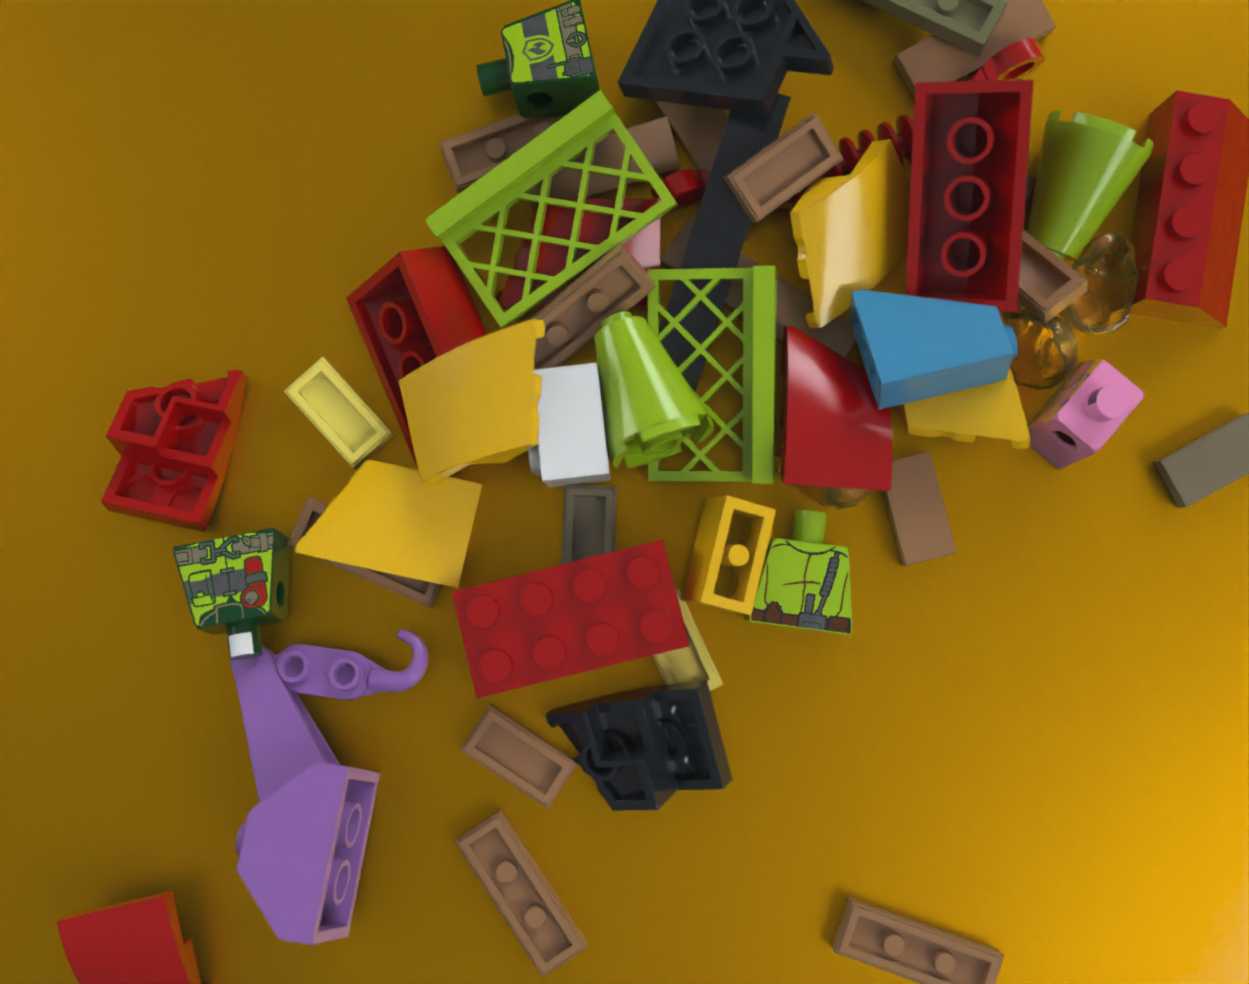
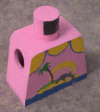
[1027,359,1145,470]

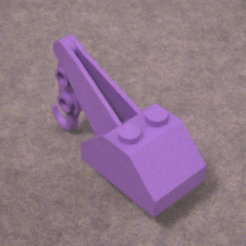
[231,629,428,945]

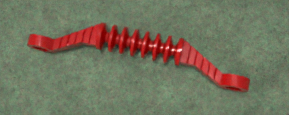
[650,38,1045,213]

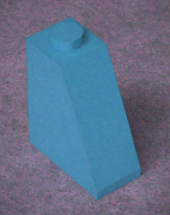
[850,290,1018,410]

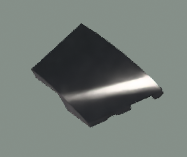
[545,680,733,811]

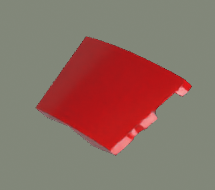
[496,198,660,308]
[780,326,893,491]
[100,370,246,532]
[56,890,210,984]

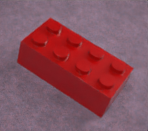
[451,539,689,698]

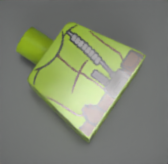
[744,509,853,635]

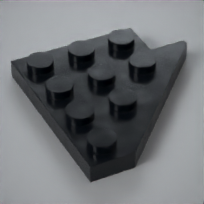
[617,0,834,115]

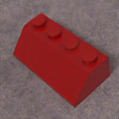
[905,80,1034,312]
[1120,90,1249,329]
[346,246,487,477]

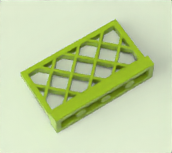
[424,90,678,328]
[648,266,777,484]

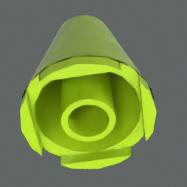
[1027,110,1154,261]
[594,312,714,468]

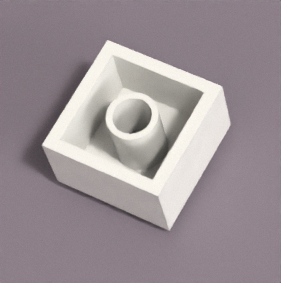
[528,363,611,488]

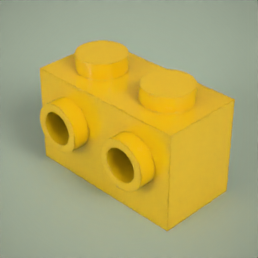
[680,495,776,615]

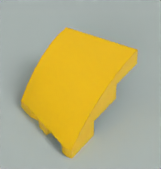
[790,139,910,328]
[399,319,545,483]
[895,368,1031,449]
[293,460,482,588]

